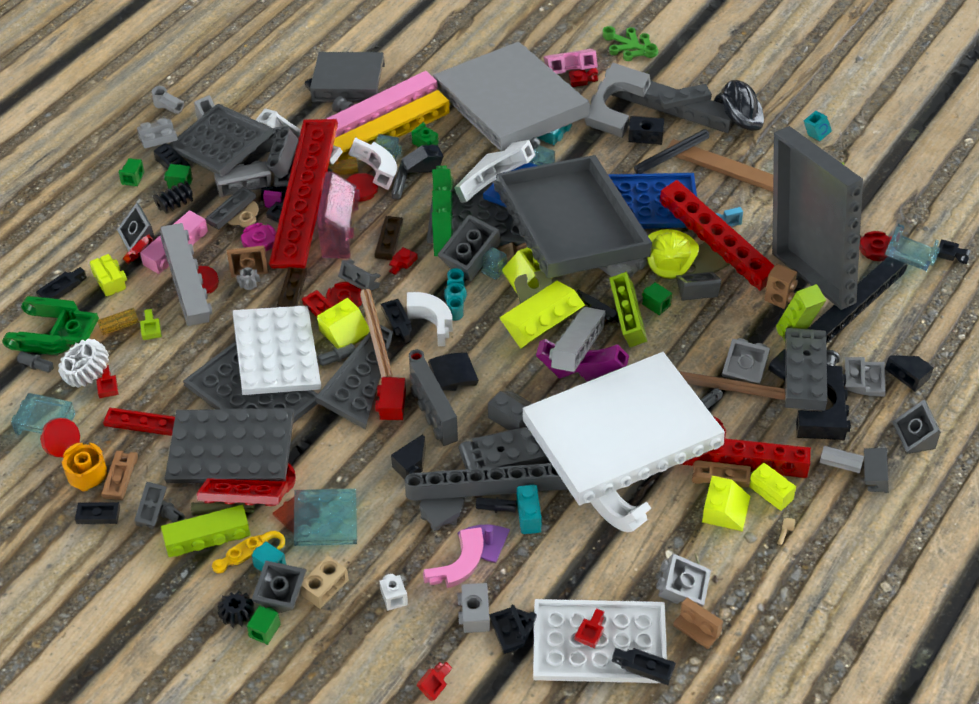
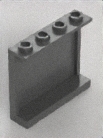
[310,52,385,102]

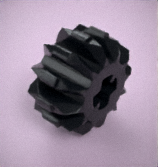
[218,590,255,628]

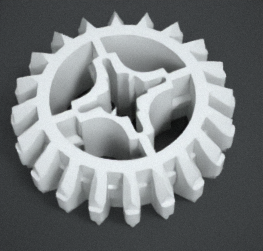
[58,338,109,388]

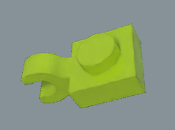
[140,309,162,340]

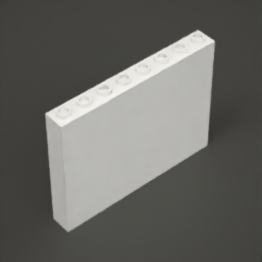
[523,352,725,506]

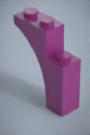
[536,339,629,382]

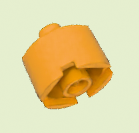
[62,443,108,491]

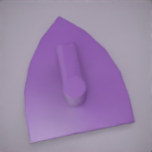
[458,524,510,563]

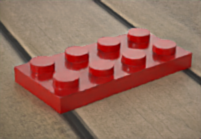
[197,478,288,507]

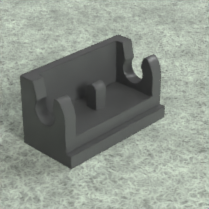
[338,259,381,291]
[864,448,889,493]
[134,481,167,529]

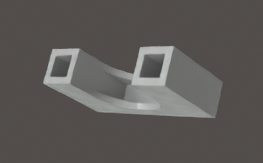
[585,63,651,138]

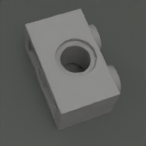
[457,583,490,633]

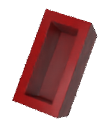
[375,377,406,420]

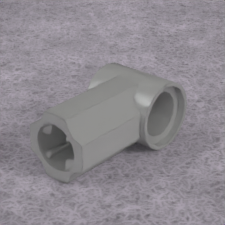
[152,86,184,114]

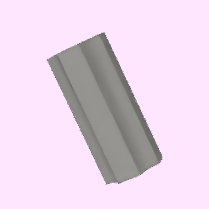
[820,446,864,473]

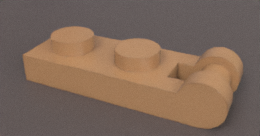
[101,451,138,500]
[692,461,751,488]

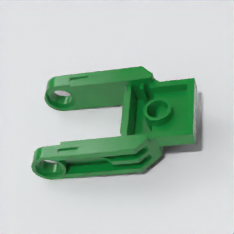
[2,296,99,355]

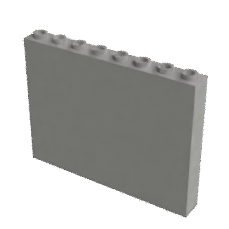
[433,41,590,151]

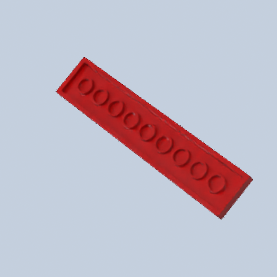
[269,119,338,269]

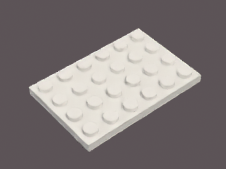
[233,306,321,395]
[533,599,667,683]

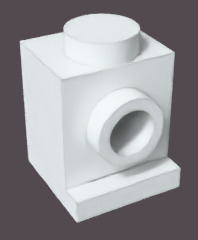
[380,574,408,611]

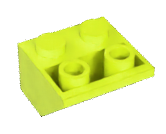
[502,247,552,293]

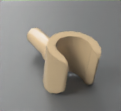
[777,518,795,545]

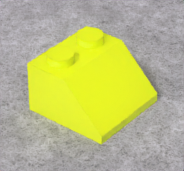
[317,298,370,349]
[702,476,751,531]

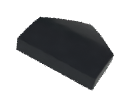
[489,604,537,654]

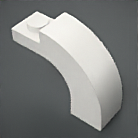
[348,138,397,190]
[407,292,453,346]
[591,491,651,532]

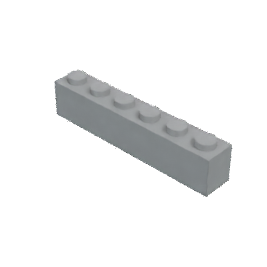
[160,223,212,326]
[549,307,605,372]

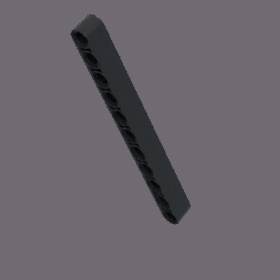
[768,255,908,381]

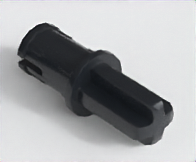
[475,497,517,513]

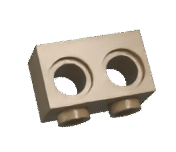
[300,556,349,609]

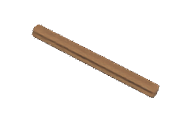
[360,289,393,377]
[679,371,785,400]

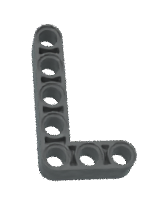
[250,126,299,178]

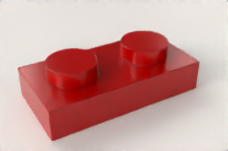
[302,290,333,317]

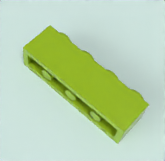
[609,272,648,348]
[776,284,826,341]
[161,505,251,557]

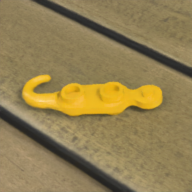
[212,531,285,573]

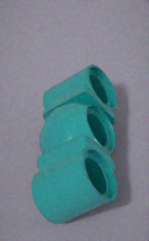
[444,268,467,321]

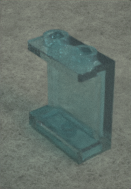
[885,224,940,271]
[11,393,76,435]

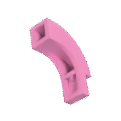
[423,527,483,588]

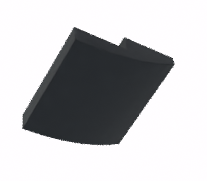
[428,352,479,391]

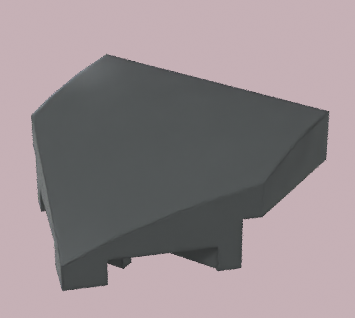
[419,498,465,531]

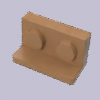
[673,597,723,649]

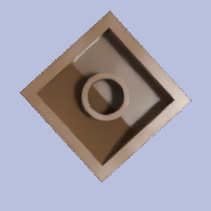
[227,245,268,278]

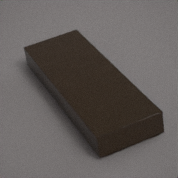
[374,216,403,260]
[277,267,307,307]

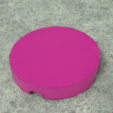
[241,223,276,251]

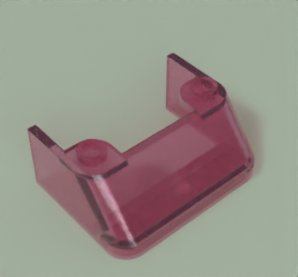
[317,172,360,259]

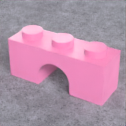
[544,49,598,74]

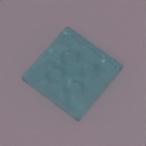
[294,489,357,546]

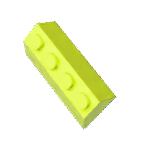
[500,280,585,349]

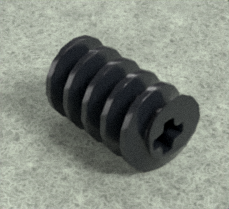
[153,180,193,214]

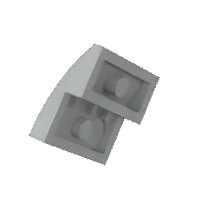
[845,357,886,397]

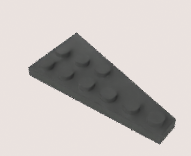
[315,325,393,429]

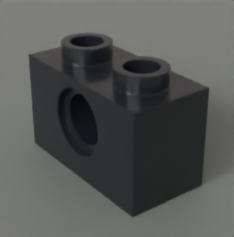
[628,116,664,145]

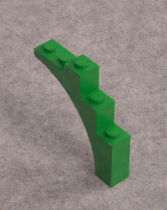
[432,165,454,256]

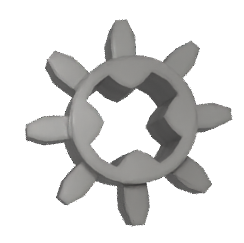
[236,267,260,290]

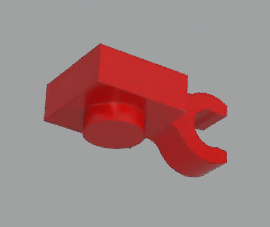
[569,68,598,87]
[389,247,418,275]
[96,365,119,398]
[575,608,604,649]
[416,662,452,701]

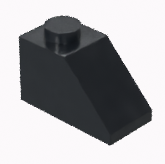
[401,145,444,173]
[885,355,934,392]
[391,434,426,480]

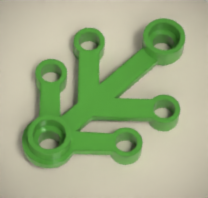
[602,26,659,61]

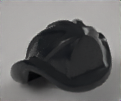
[714,80,764,131]

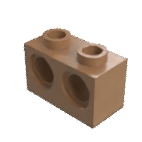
[764,264,798,309]

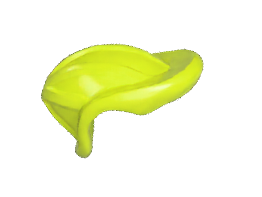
[647,229,699,279]

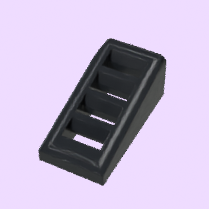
[154,143,190,169]

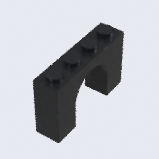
[796,366,851,440]

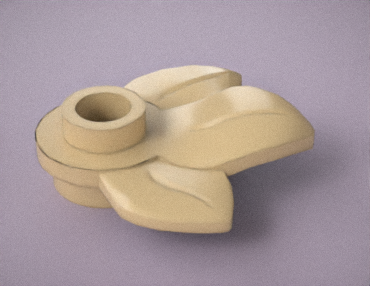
[227,201,259,228]

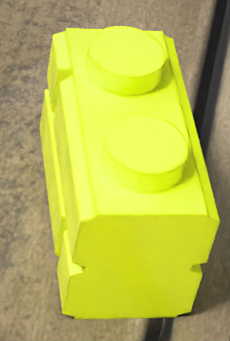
[89,254,127,297]
[749,463,797,511]

